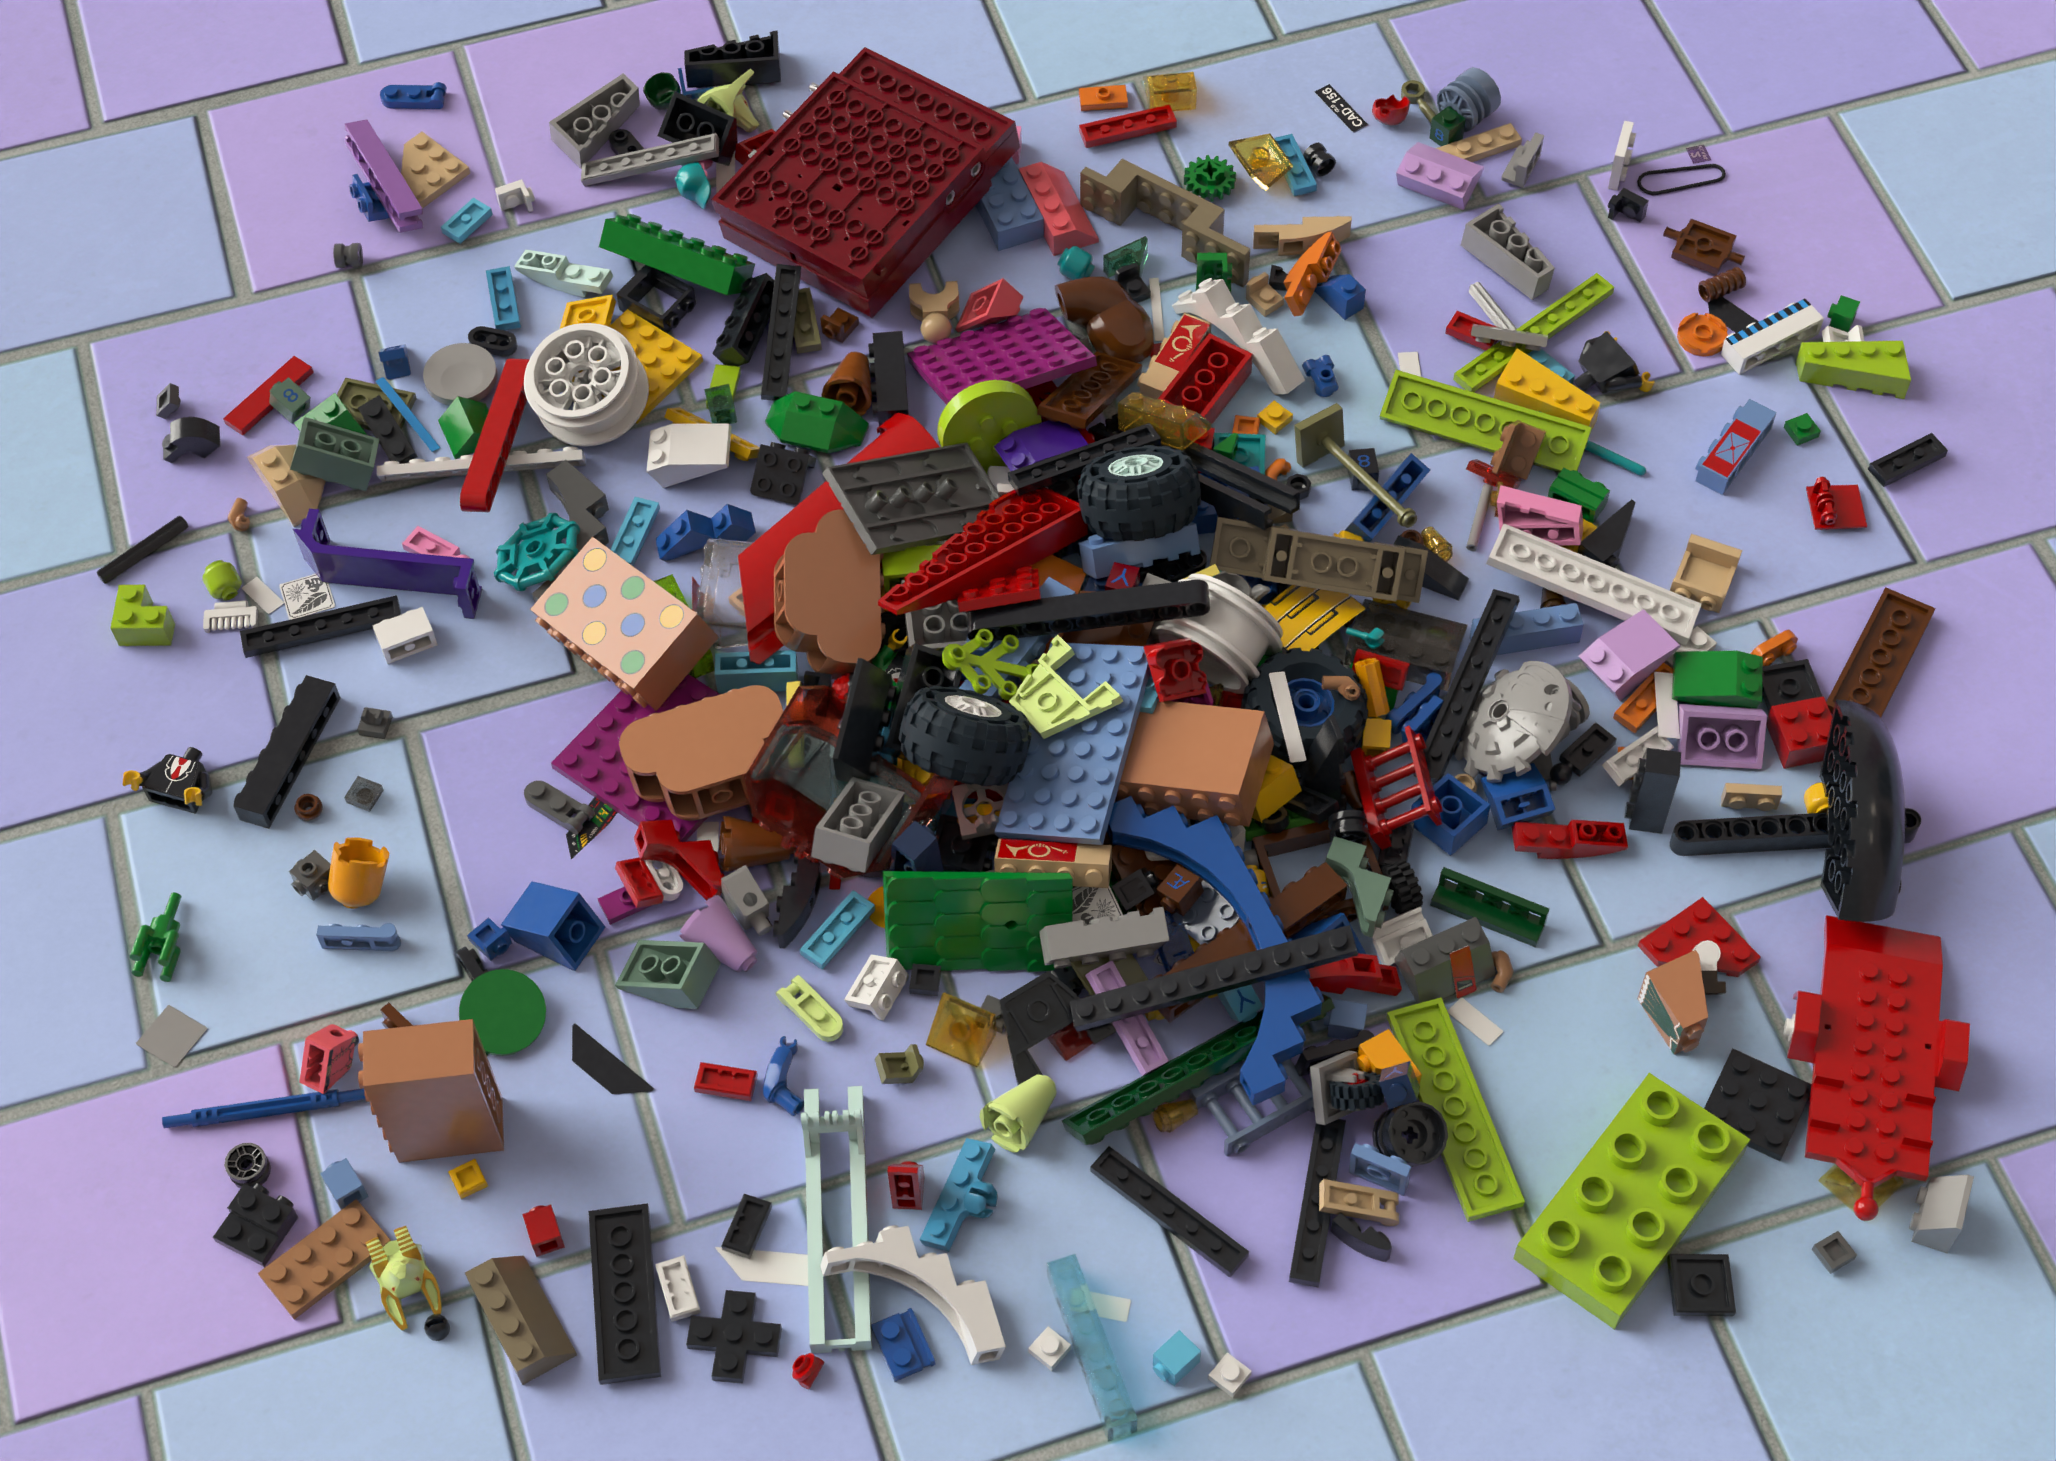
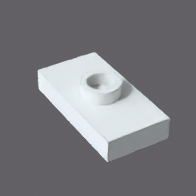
[655,1255,701,1322]

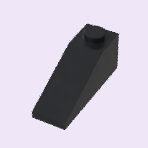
[1577,499,1636,568]
[1393,535,1469,601]

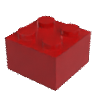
[1766,696,1832,769]

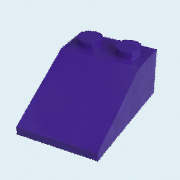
[994,420,1088,471]

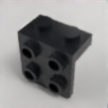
[750,442,816,505]

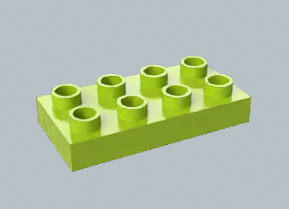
[1513,1073,1750,1330]

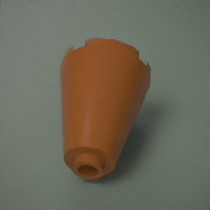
[821,352,872,416]
[719,816,796,872]

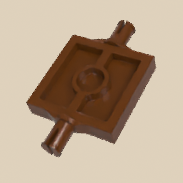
[1663,219,1745,275]

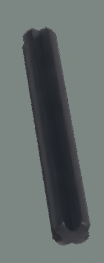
[97,516,188,584]

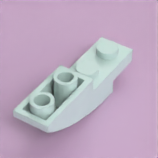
[514,250,613,297]

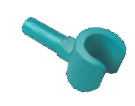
[1346,628,1385,649]

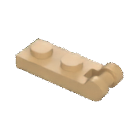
[1319,1179,1399,1226]

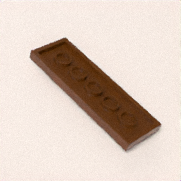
[1037,351,1142,429]
[1826,587,1936,718]

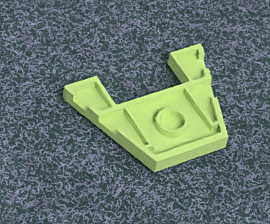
[1009,635,1123,739]

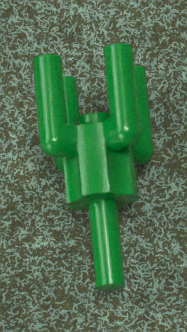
[129,892,182,982]

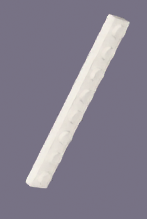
[376,447,586,482]

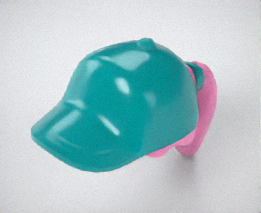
[675,159,713,210]

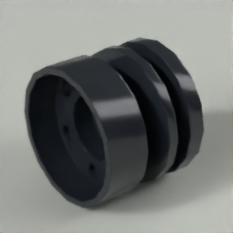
[1372,1102,1448,1167]

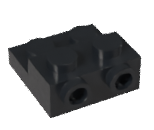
[935,814,999,872]
[213,1183,298,1267]

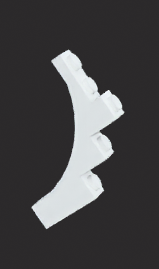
[1172,278,1305,395]
[820,1225,1006,1365]

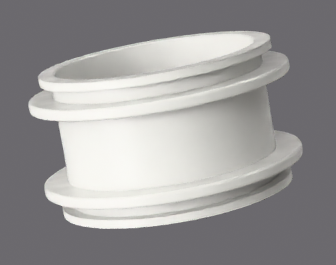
[524,323,649,447]
[1152,574,1283,694]

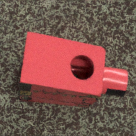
[299,1024,359,1094]

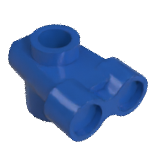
[1302,355,1339,397]

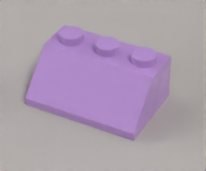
[1396,142,1484,210]
[1677,704,1767,769]

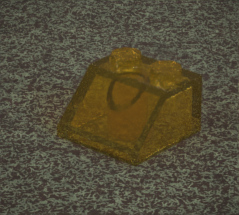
[1143,72,1197,111]

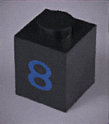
[1348,448,1379,490]

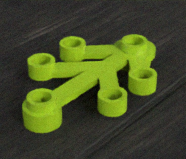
[942,629,1039,700]

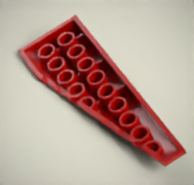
[878,487,1088,615]

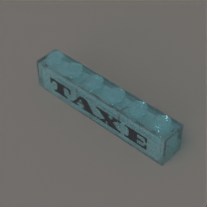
[1047,1254,1138,1442]

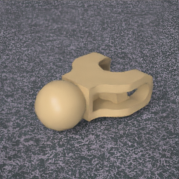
[909,281,960,344]

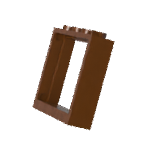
[1251,820,1389,924]

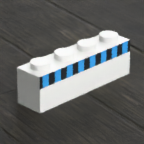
[1721,299,1824,375]

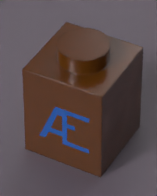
[1157,864,1204,916]

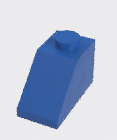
[1314,274,1366,320]

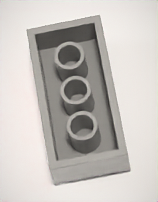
[811,777,905,873]

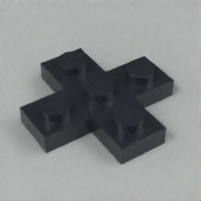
[686,1290,782,1383]

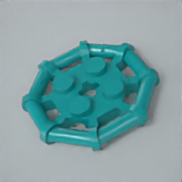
[494,513,580,591]

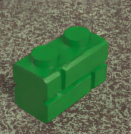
[1548,467,1610,524]

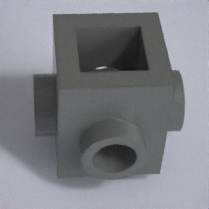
[289,850,331,901]

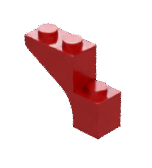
[634,820,725,900]

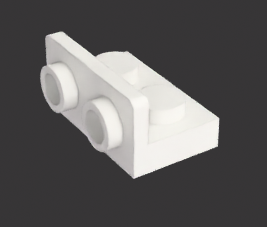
[844,954,909,1020]

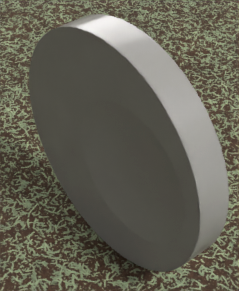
[423,343,497,406]

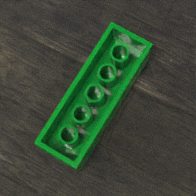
[599,214,755,295]

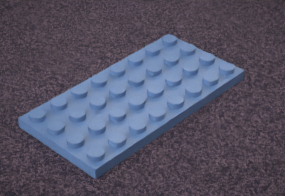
[995,642,1151,845]

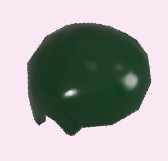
[643,72,681,110]

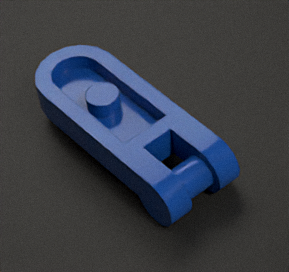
[380,82,447,109]
[1385,672,1442,735]

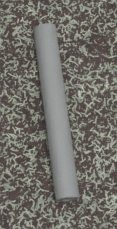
[1466,484,1493,551]

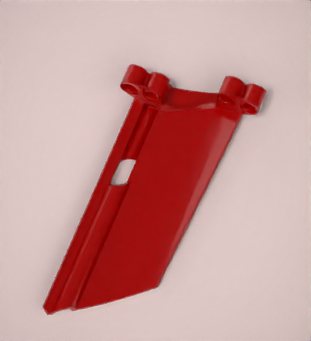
[738,413,940,665]

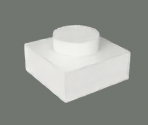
[1028,1326,1071,1371]
[1208,1352,1252,1398]

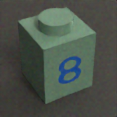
[269,377,311,423]

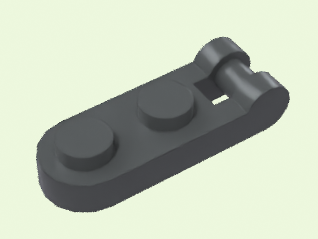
[524,781,595,834]

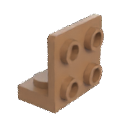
[1490,420,1547,480]

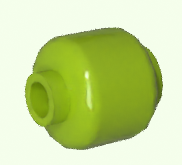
[202,560,242,601]

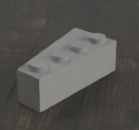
[1461,203,1555,300]
[1039,907,1169,969]

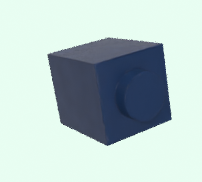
[1379,1061,1420,1109]

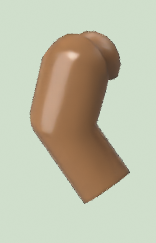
[228,498,250,532]

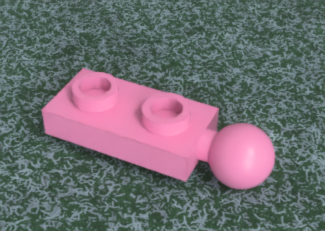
[402,526,470,558]

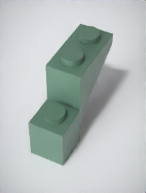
[1325,836,1394,938]

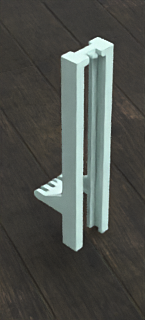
[801,1086,872,1353]

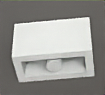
[372,607,438,664]

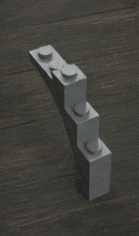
[532,460,609,603]

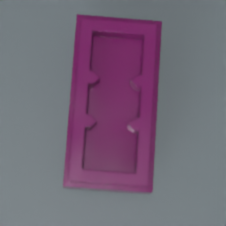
[598,886,652,925]

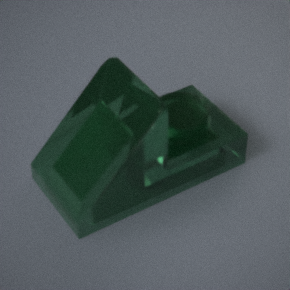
[1103,236,1148,278]

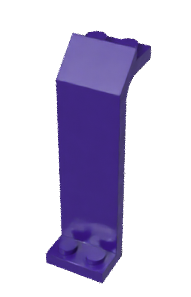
[293,508,482,619]

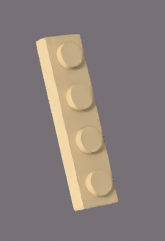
[1436,123,1522,162]

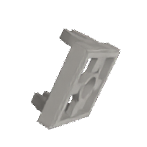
[951,783,1008,840]

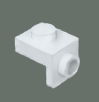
[1822,325,1864,342]

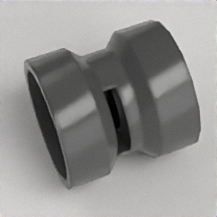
[333,243,363,268]

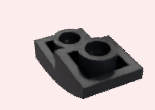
[1331,1213,1392,1262]

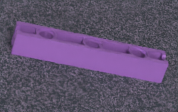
[345,119,423,233]

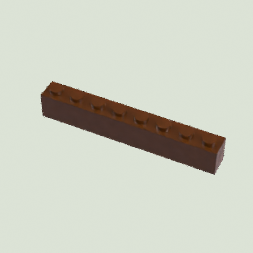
[1154,862,1348,1023]

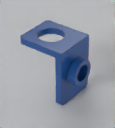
[677,68,714,99]

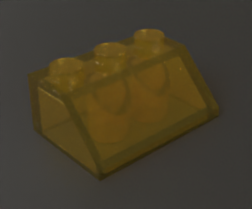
[1118,392,1211,450]

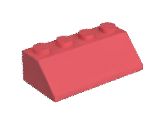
[1019,162,1099,256]

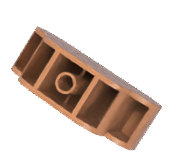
[774,510,885,680]
[619,685,788,821]

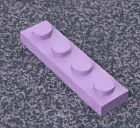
[1085,961,1169,1076]

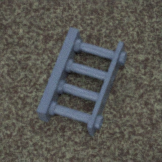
[1189,1058,1315,1156]

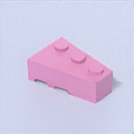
[1497,485,1584,545]

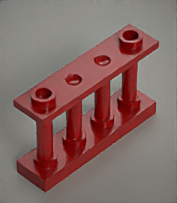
[1350,725,1443,850]

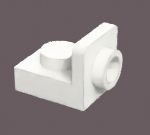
[495,179,535,212]

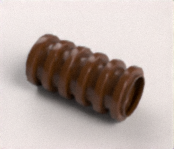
[1698,267,1746,302]

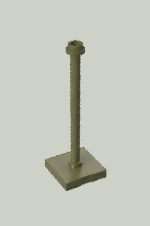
[1294,403,1417,528]

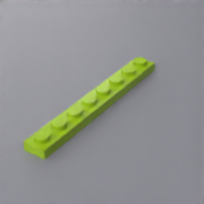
[1453,273,1615,392]

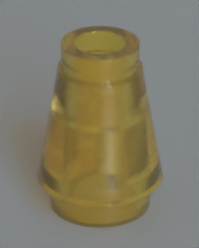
[1421,526,1453,562]
[1152,1099,1198,1133]

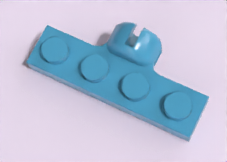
[920,1138,998,1252]

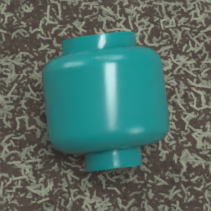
[1057,246,1095,280]

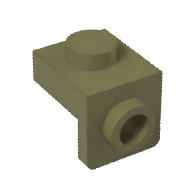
[875,1044,924,1084]

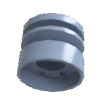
[1437,67,1501,132]

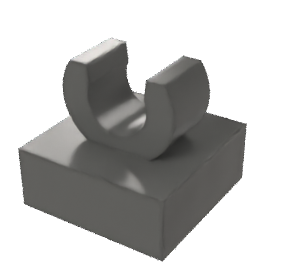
[357,707,393,739]

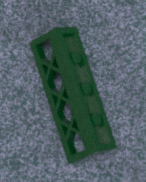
[1430,867,1550,947]

